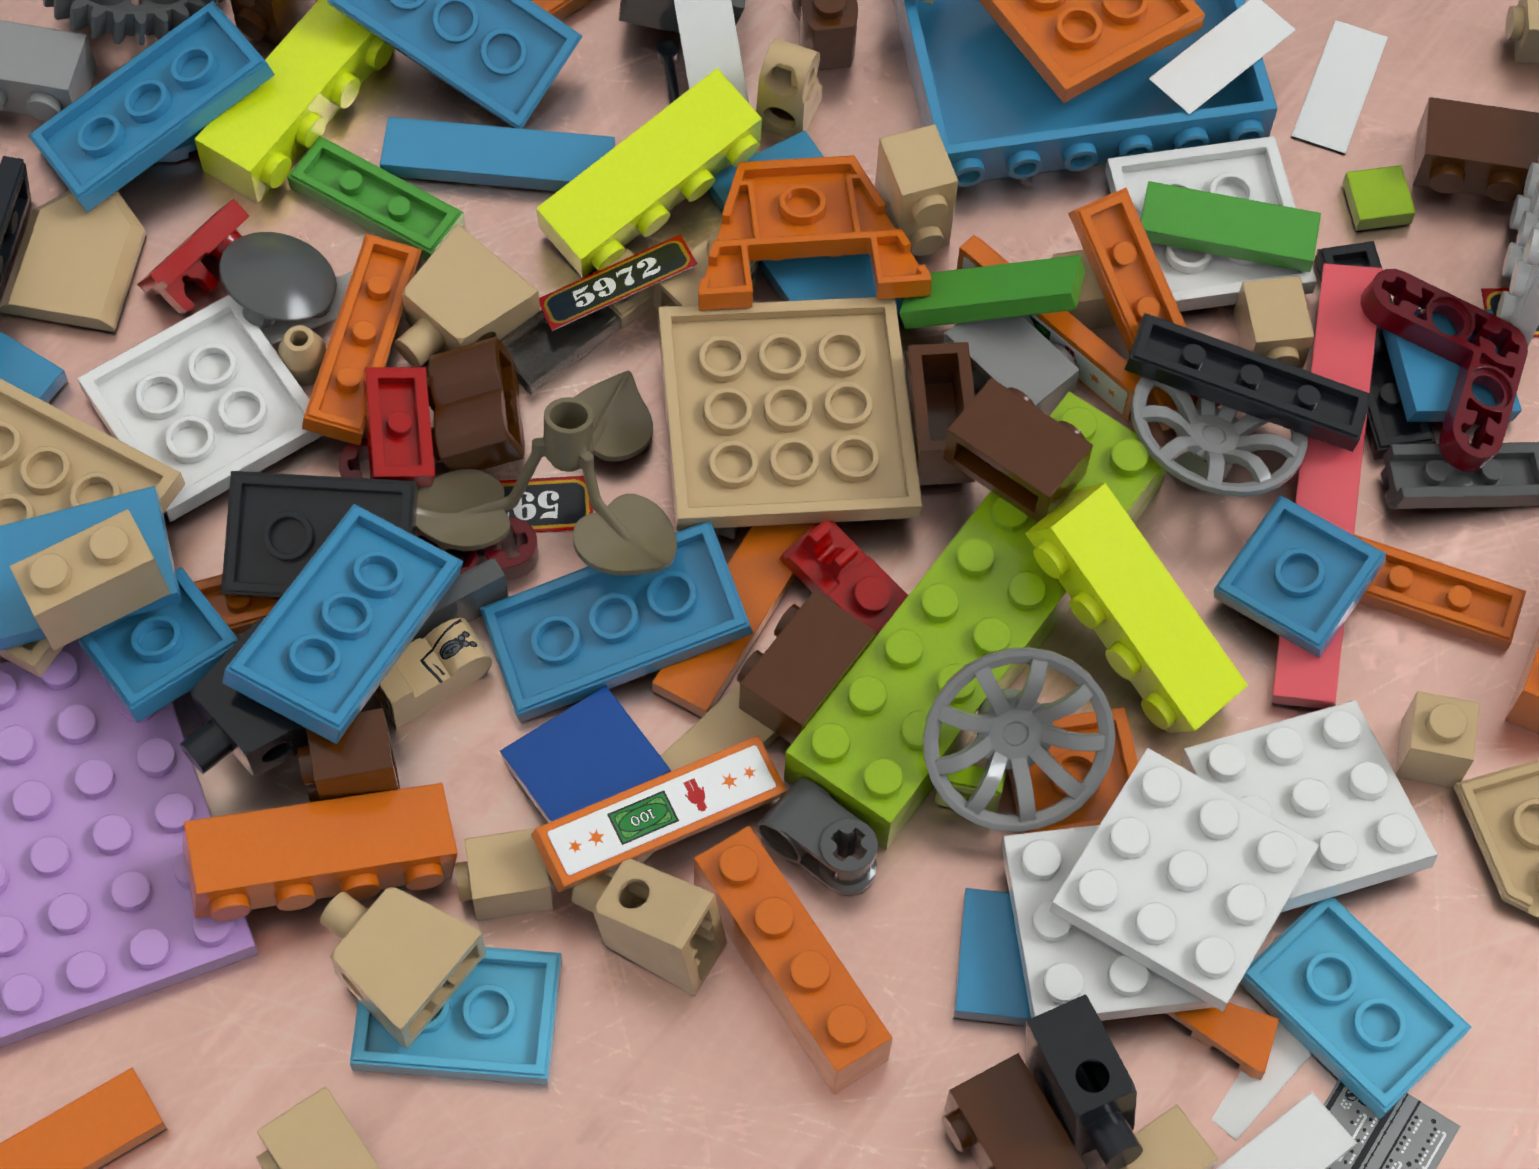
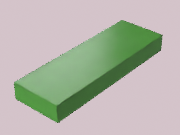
[287,136,465,261]
[1141,181,1321,272]
[899,255,1085,329]

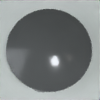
[219,232,337,327]

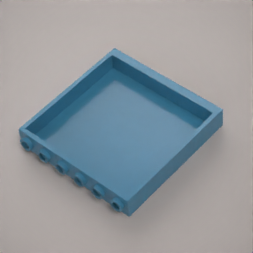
[892,0,1278,187]

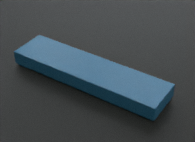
[380,117,615,191]

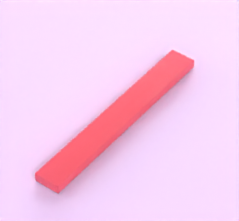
[1272,263,1383,709]

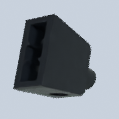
[179,617,309,776]
[1025,994,1143,1169]

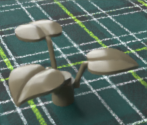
[415,370,677,576]

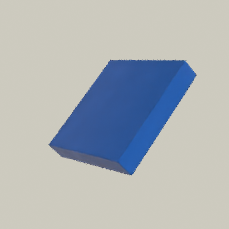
[500,686,671,823]

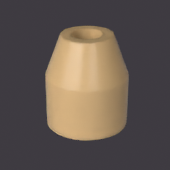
[278,325,326,386]

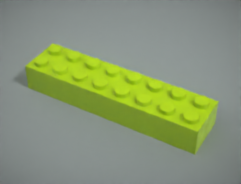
[784,391,1166,850]

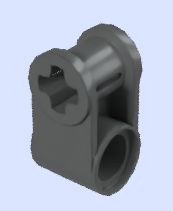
[757,777,878,896]

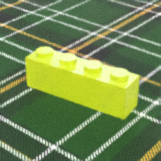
[195,0,394,203]
[536,68,762,278]
[1025,483,1248,733]

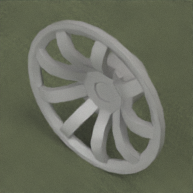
[1130,377,1308,497]
[923,647,1115,832]

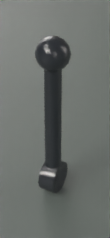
[657,40,680,105]

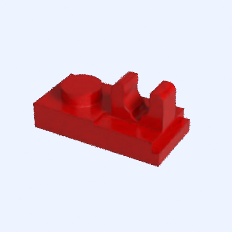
[137,199,250,314]
[363,367,435,487]
[779,520,908,636]

